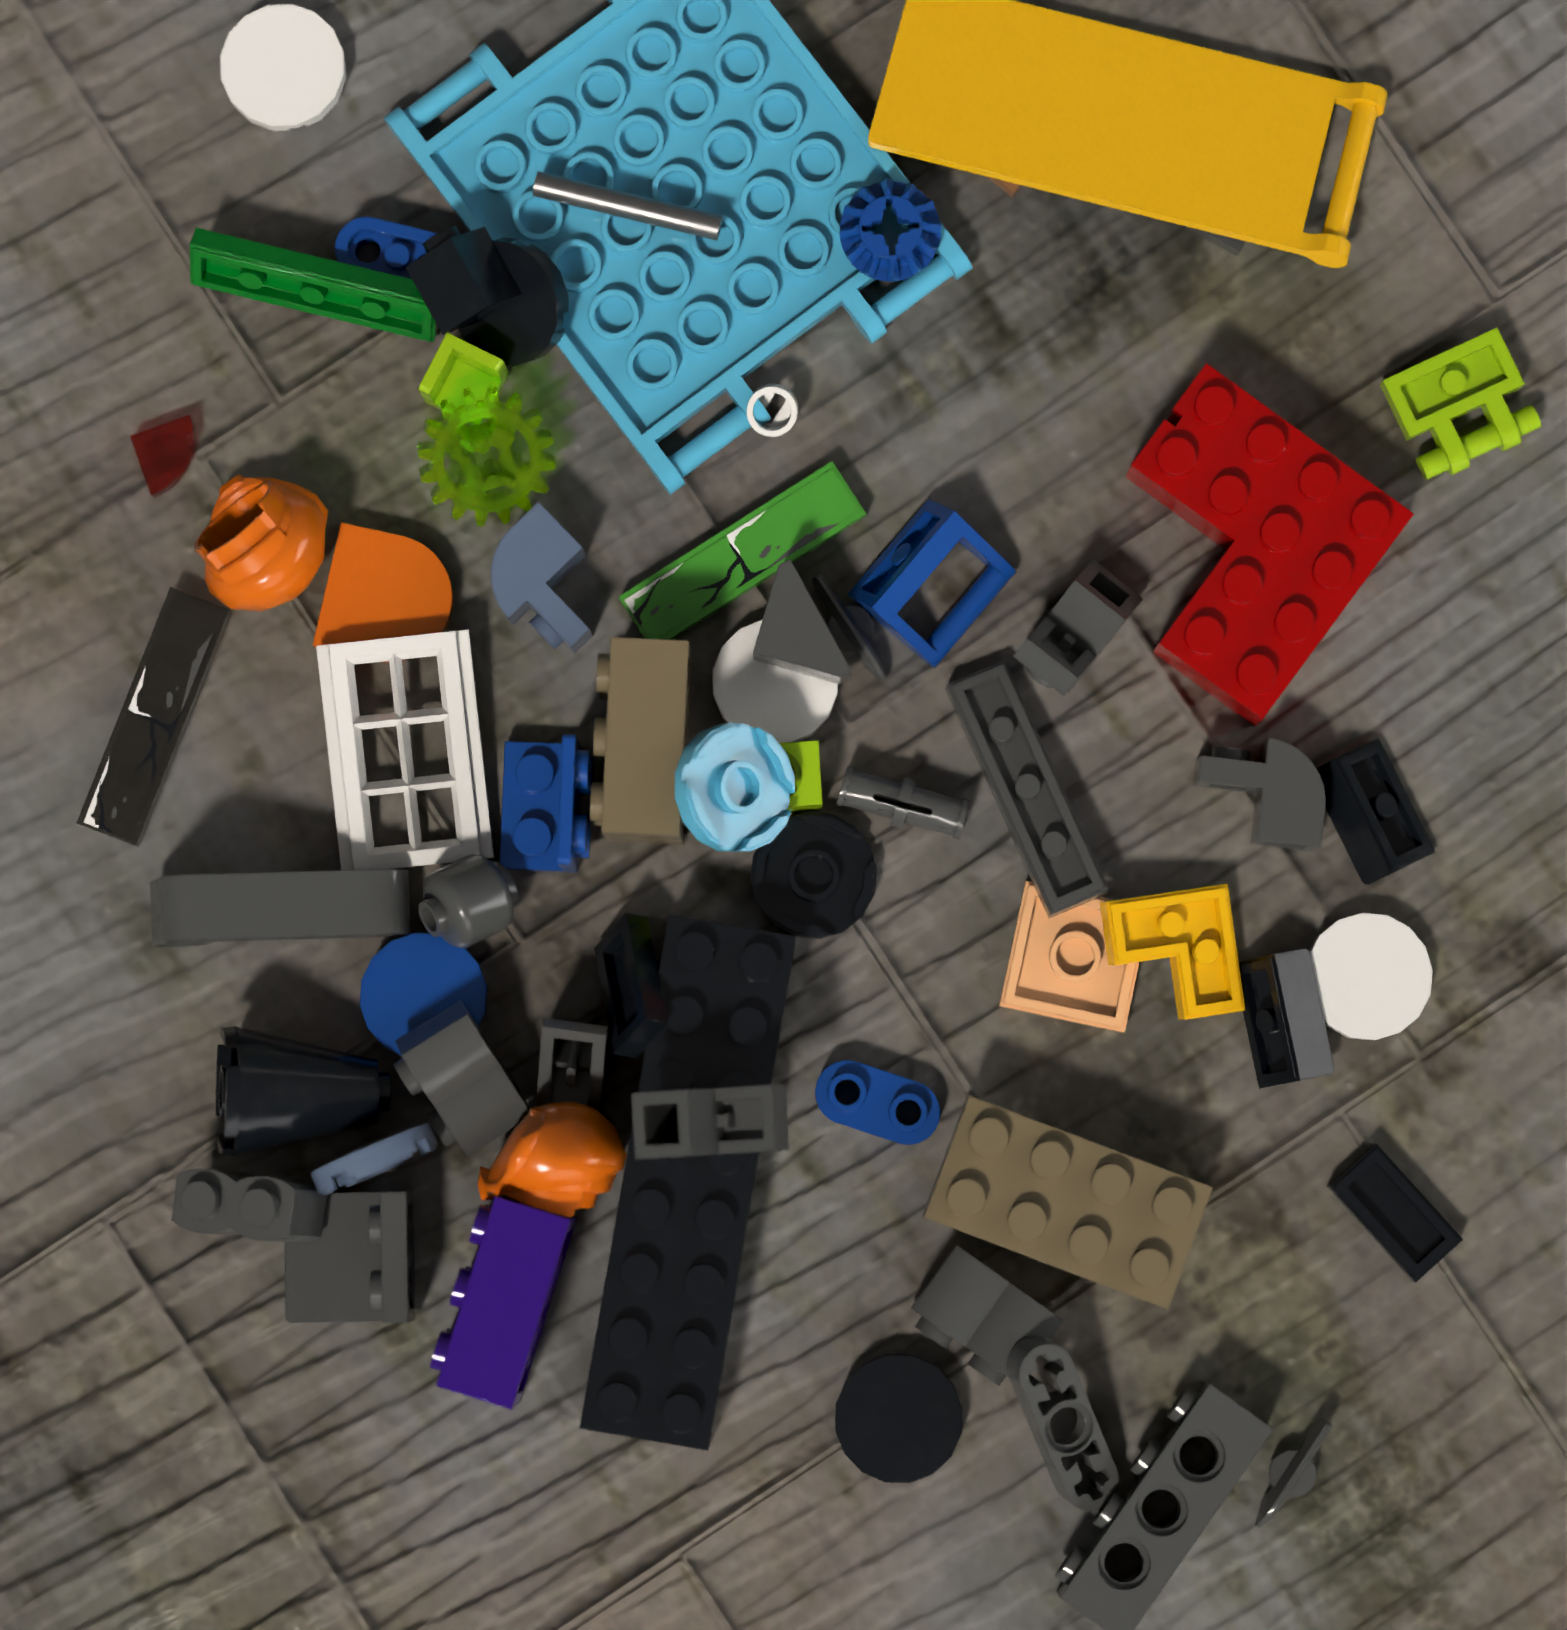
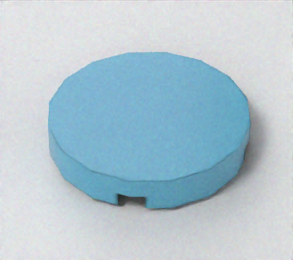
[675,723,795,852]

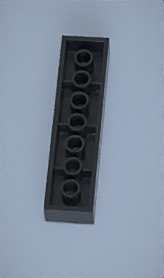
[580,915,796,1451]

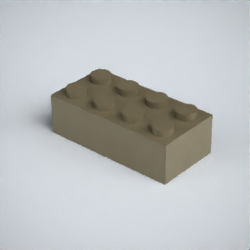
[922,1095,1213,1309]

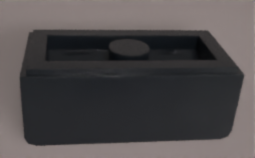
[1316,738,1435,885]
[1239,948,1334,1089]

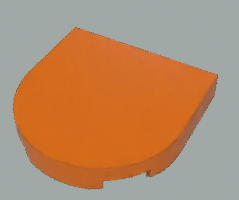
[313,522,454,663]

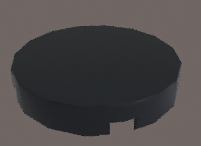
[458,237,569,366]
[750,812,877,940]
[835,1354,962,1483]

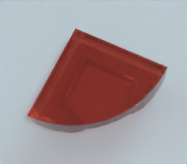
[130,415,196,498]

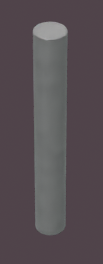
[532,171,723,240]

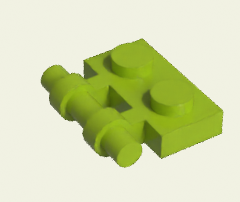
[1380,327,1541,480]

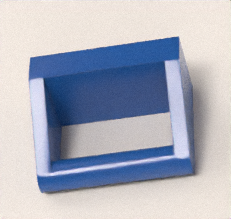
[847,499,1016,668]

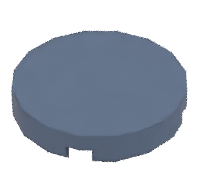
[310,1123,438,1196]

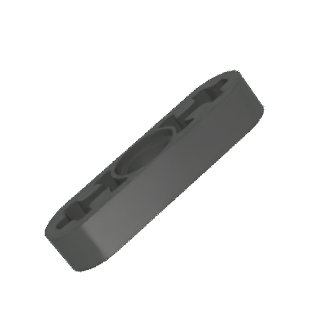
[1007,1335,1119,1511]

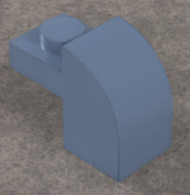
[491,502,593,654]

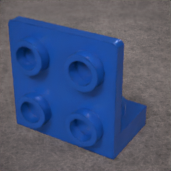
[500,734,593,873]

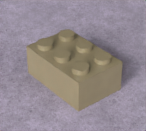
[590,637,692,845]

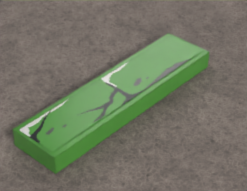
[618,461,866,640]

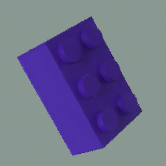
[430,1195,577,1410]

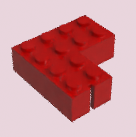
[1125,363,1414,727]

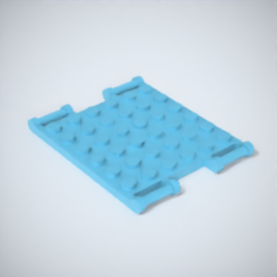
[383,0,973,495]

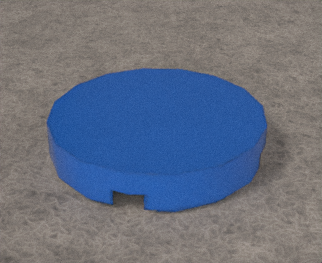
[360,933,488,1055]

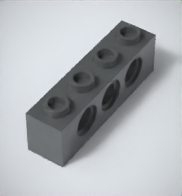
[1055,1381,1274,1630]

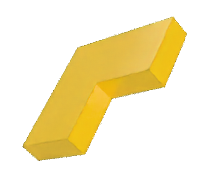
[1100,884,1245,1020]

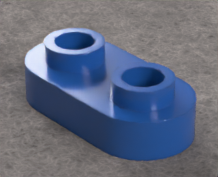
[335,217,438,279]
[815,1060,940,1145]

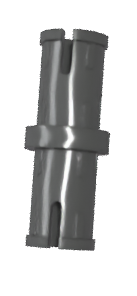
[836,766,970,839]

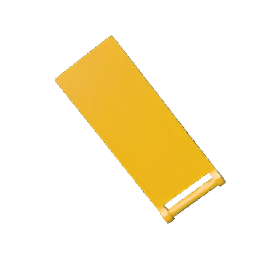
[868,0,1388,268]

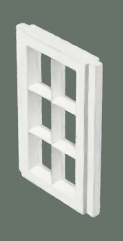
[316,629,494,870]

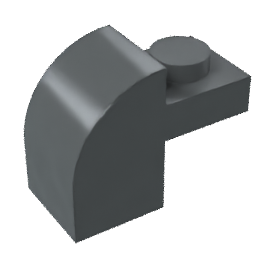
[1014,560,1143,696]
[1193,738,1326,852]
[631,1084,789,1159]

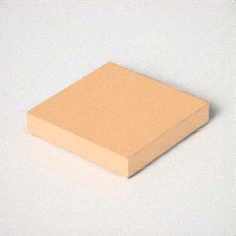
[999,881,1139,1033]

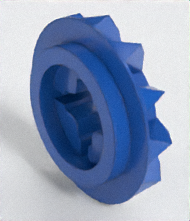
[840,178,941,281]

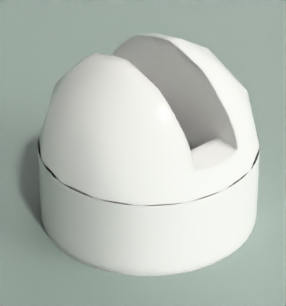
[747,384,798,437]

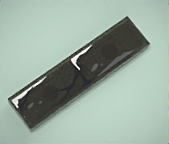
[76,587,232,847]

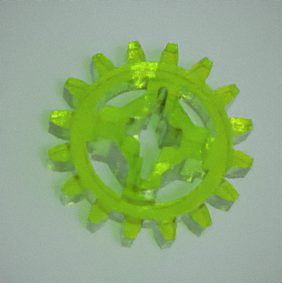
[417,385,556,527]

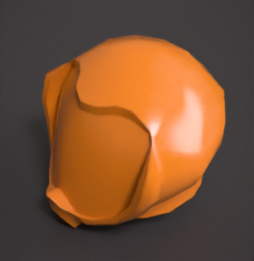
[194,475,329,612]
[478,1102,627,1217]

